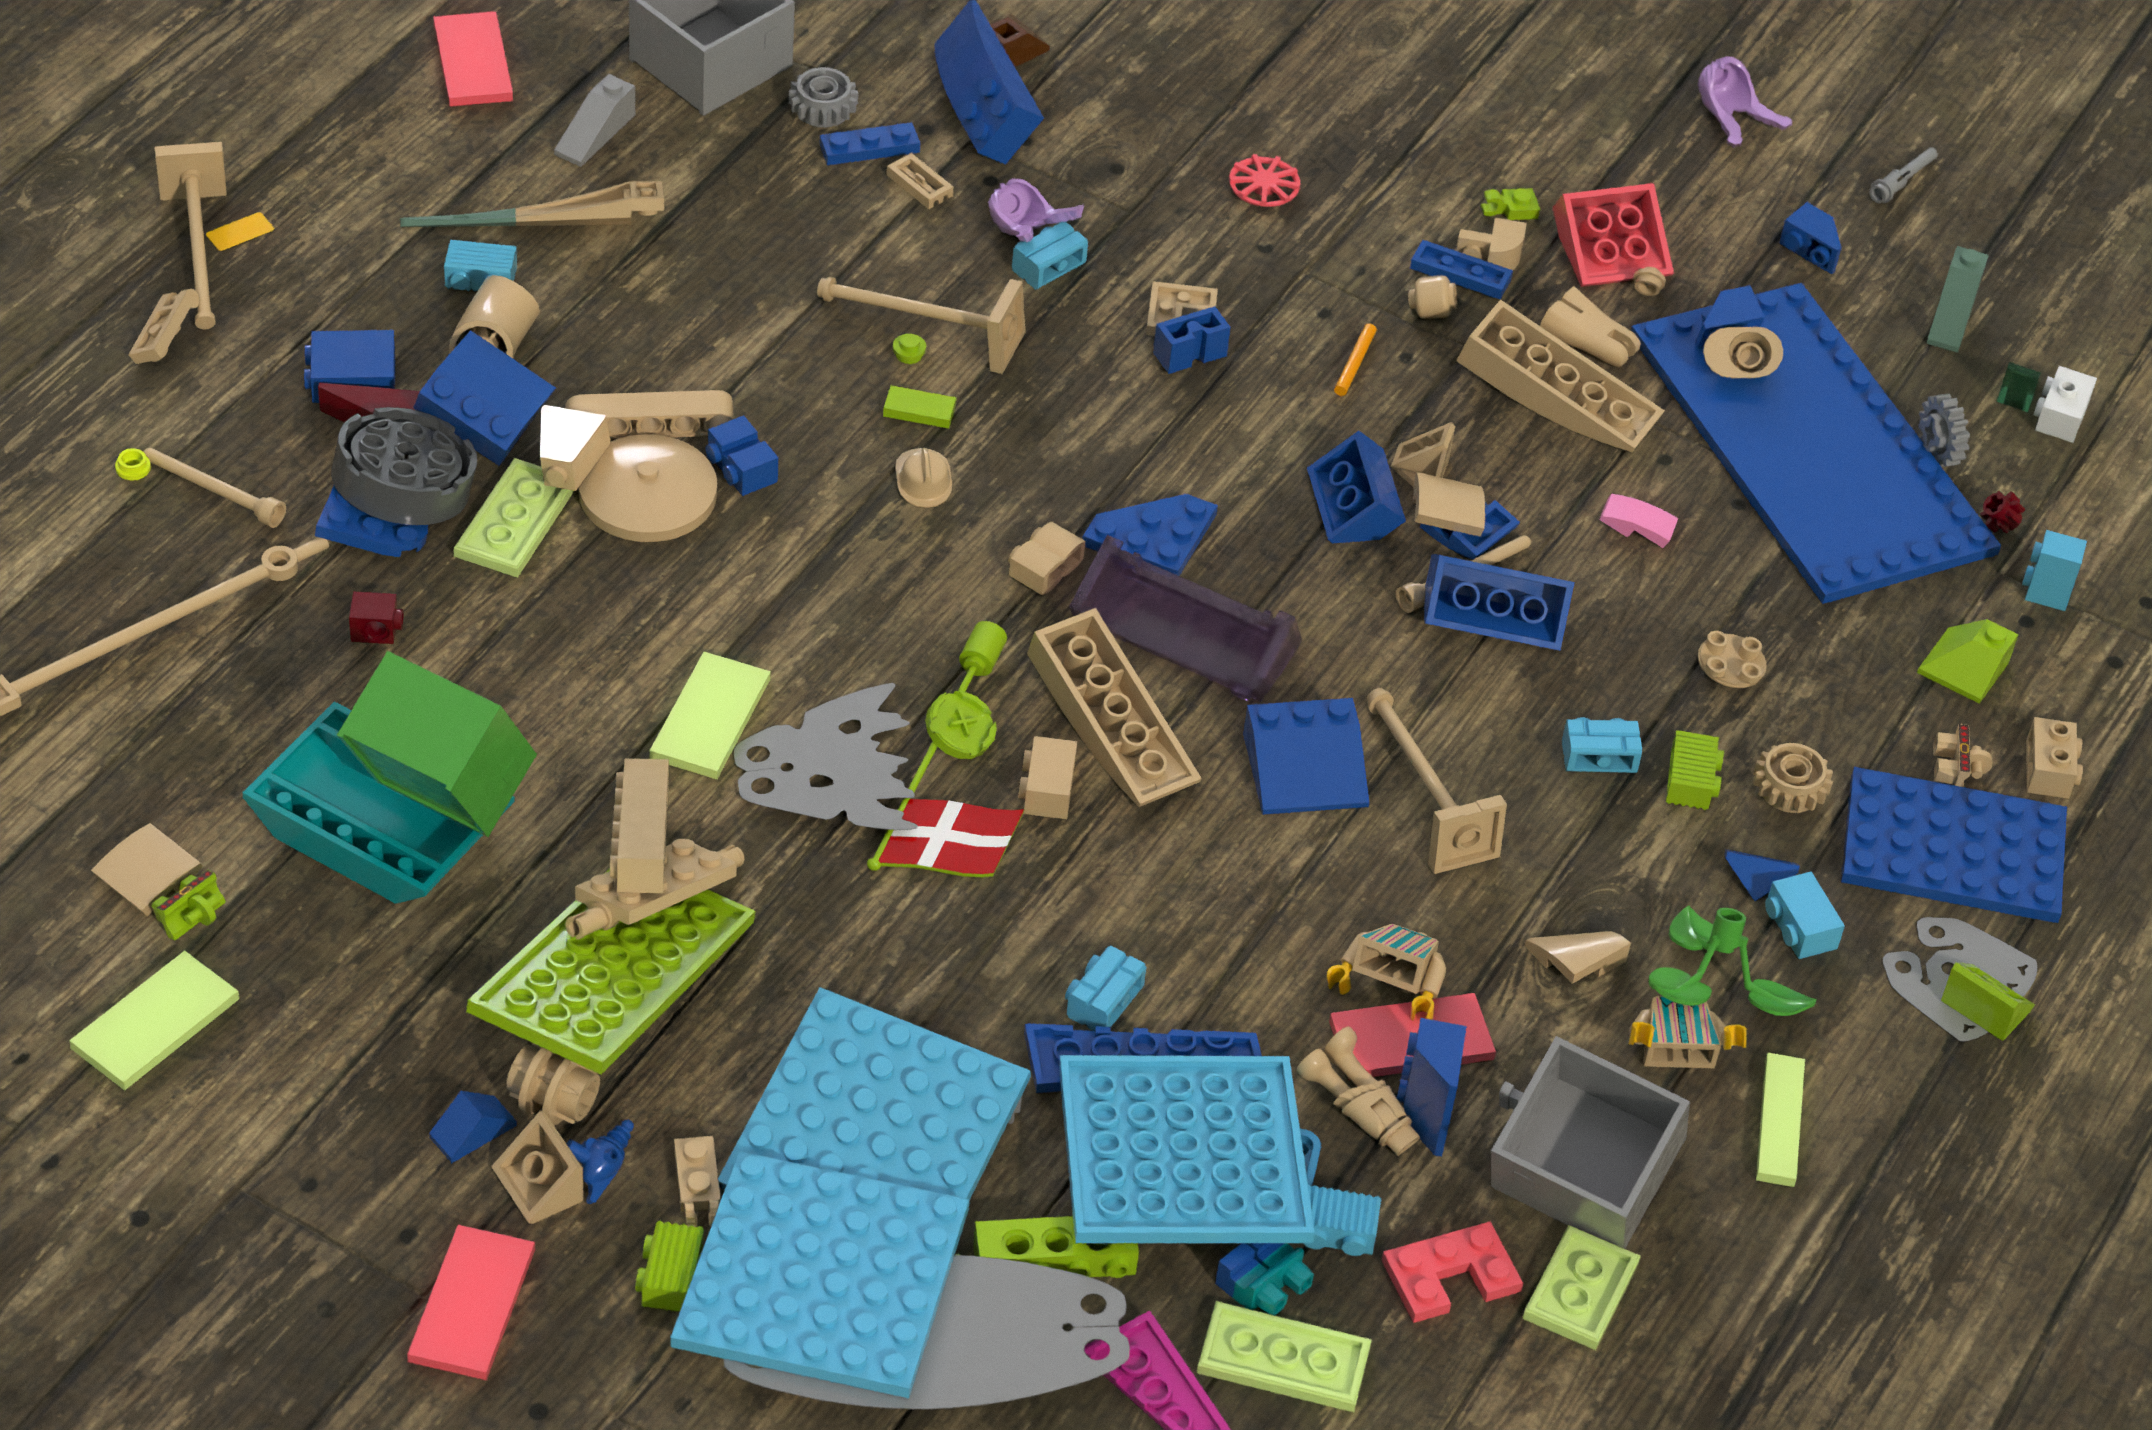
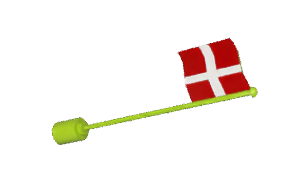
[867,621,1025,877]

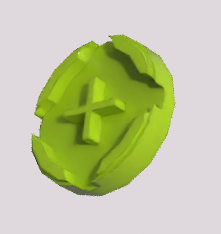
[925,691,997,759]

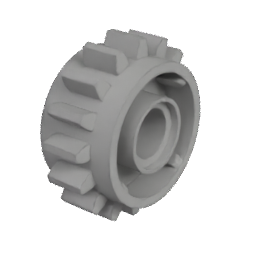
[789,67,858,127]

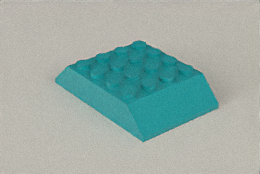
[242,701,515,904]

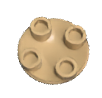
[1698,631,1767,688]

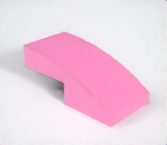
[1599,494,1678,548]

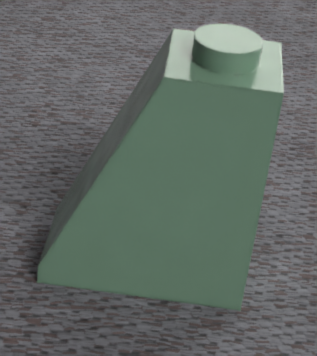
[1926,246,1989,353]

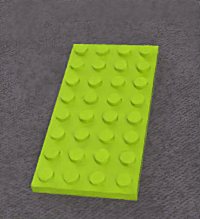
[466,868,756,1075]

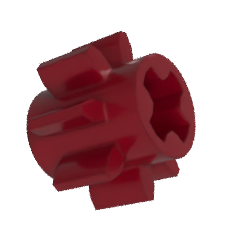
[1980,491,2025,533]

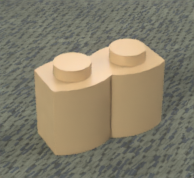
[1008,522,1086,595]

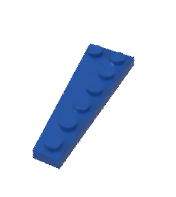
[1024,1024,1262,1093]

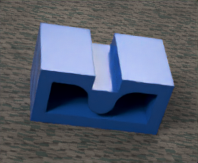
[1153,306,1231,374]
[705,415,779,496]

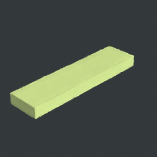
[1756,1053,1805,1187]

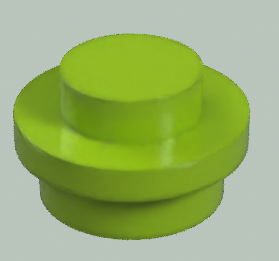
[893,333,926,364]

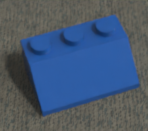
[1307,431,1406,544]
[1397,1018,1467,1157]

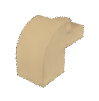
[1456,218,1527,270]

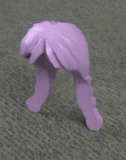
[1698,56,1792,148]
[988,179,1084,243]

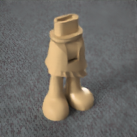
[1296,1026,1420,1156]

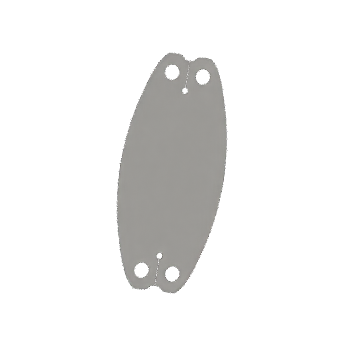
[724,1255,1130,1409]

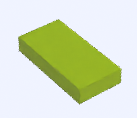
[883,385,956,429]

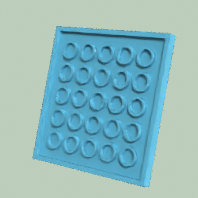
[718,987,1031,1200]
[1059,1055,1315,1243]
[671,1151,969,1398]

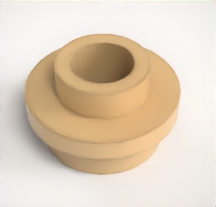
[1633,267,1666,296]

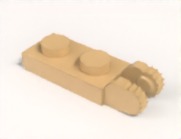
[674,1136,721,1227]

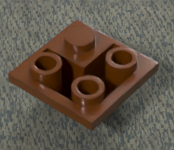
[989,13,1050,67]

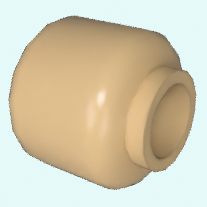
[1409,275,1457,319]

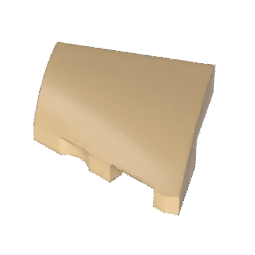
[1525,931,1631,984]

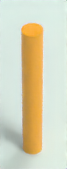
[1334,324,1377,396]

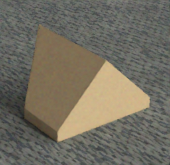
[1391,422,1455,488]

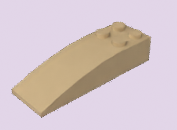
[1456,300,1665,453]
[1027,608,1202,807]

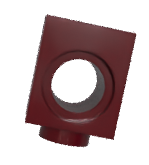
[349,591,404,644]

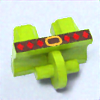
[152,870,226,941]

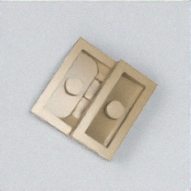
[1413,472,1485,537]
[91,823,203,917]

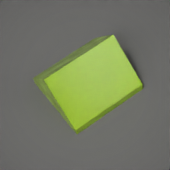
[1941,962,2035,1041]

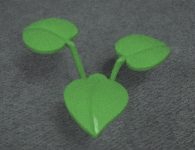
[1648,905,1817,1016]

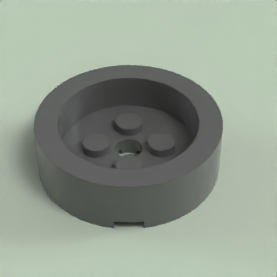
[331,407,477,525]

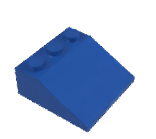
[413,330,556,466]
[1243,698,1369,815]

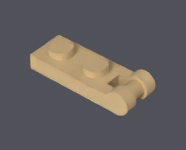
[128,288,199,364]

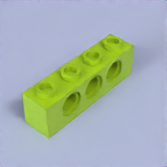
[973,1216,1139,1278]

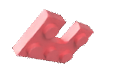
[1381,1221,1523,1323]

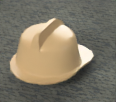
[1703,327,1783,379]
[895,448,952,508]

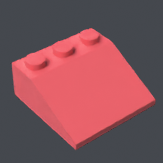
[1553,183,1674,287]

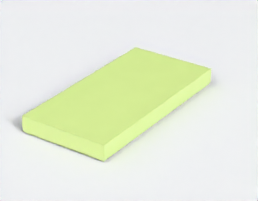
[454,458,574,578]
[649,651,771,779]
[69,951,239,1090]
[1197,1301,1372,1412]

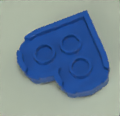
[315,485,428,557]

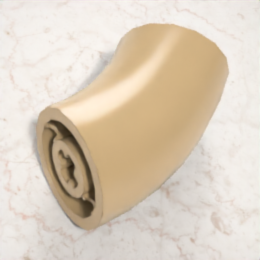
[449,275,540,358]

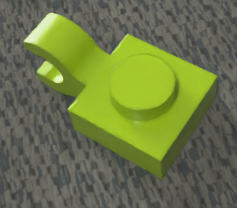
[1481,188,1541,220]

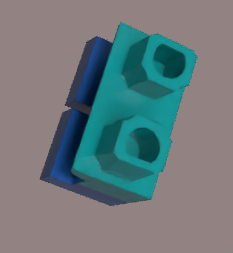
[1215,1243,1314,1315]

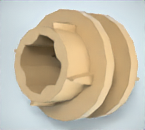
[507,1043,600,1125]

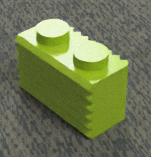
[1666,730,1724,810]
[635,1221,704,1311]

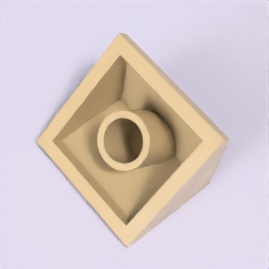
[491,1111,583,1224]

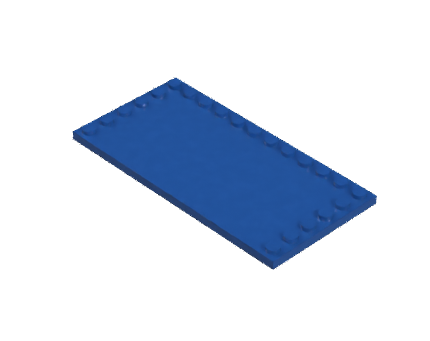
[1631,283,2001,604]

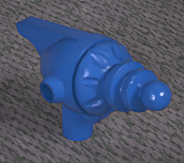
[566,1119,634,1204]

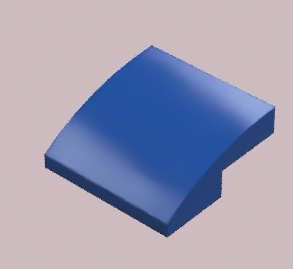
[1419,500,1520,559]

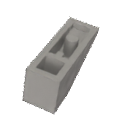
[554,74,635,167]

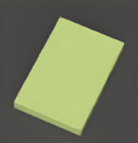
[1523,1225,1641,1350]

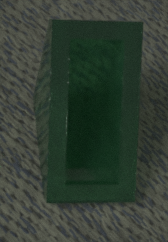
[1997,362,2043,412]

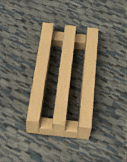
[887,153,953,209]

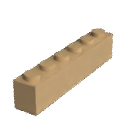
[610,759,669,893]

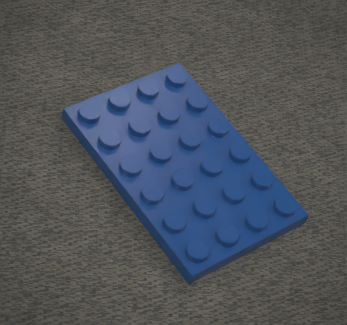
[1841,767,2067,923]

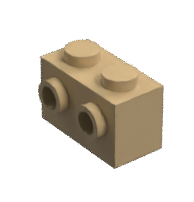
[2026,717,2083,799]

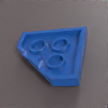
[1082,494,1218,581]

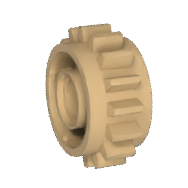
[1753,743,1833,813]

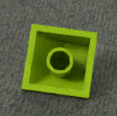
[1917,619,2019,704]

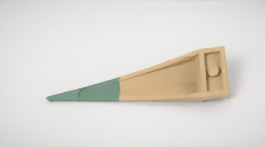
[400,181,664,227]

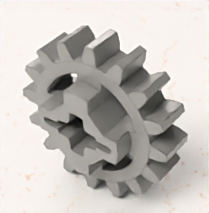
[1918,394,1970,467]

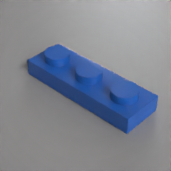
[819,122,920,165]
[1410,240,1513,300]

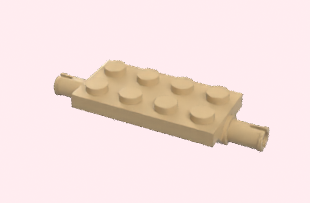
[566,839,744,939]

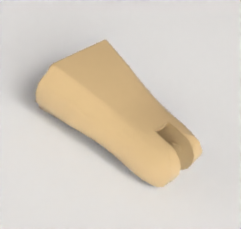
[1540,286,1641,367]

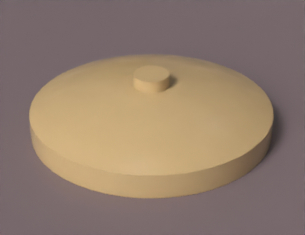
[579,434,717,542]

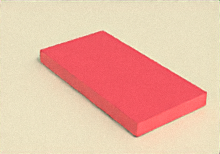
[433,11,513,107]
[1329,993,1496,1081]
[407,1225,535,1380]

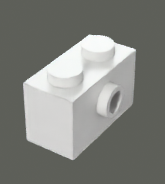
[2033,366,2097,443]

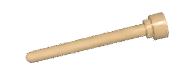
[143,448,286,528]
[1396,535,1531,613]

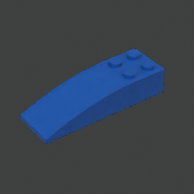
[934,0,1044,164]

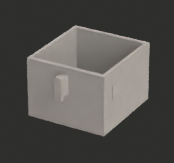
[629,0,795,116]
[1491,1036,1690,1249]

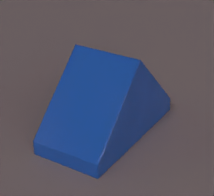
[429,1091,517,1163]

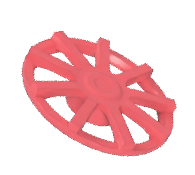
[1229,154,1301,207]

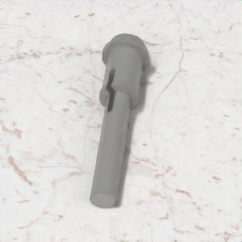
[1870,147,1938,203]

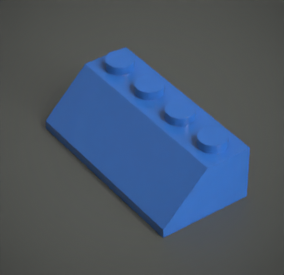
[1424,554,1575,651]

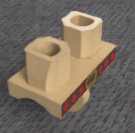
[1933,724,1992,787]

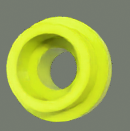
[115,448,151,480]

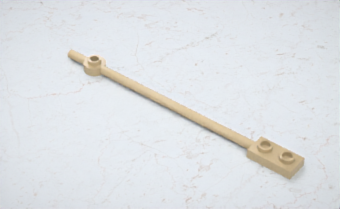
[0,537,329,716]

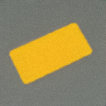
[206,212,274,251]

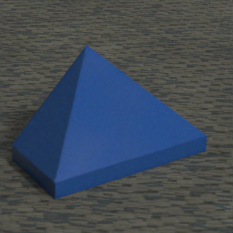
[1724,849,1800,901]

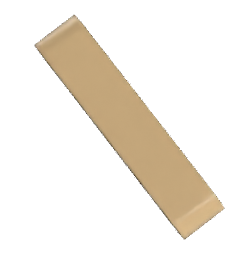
[565,390,734,440]

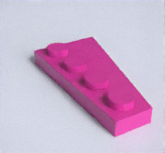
[1084,1310,1231,1430]

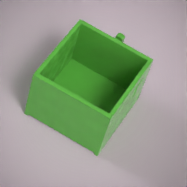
[337,651,537,837]

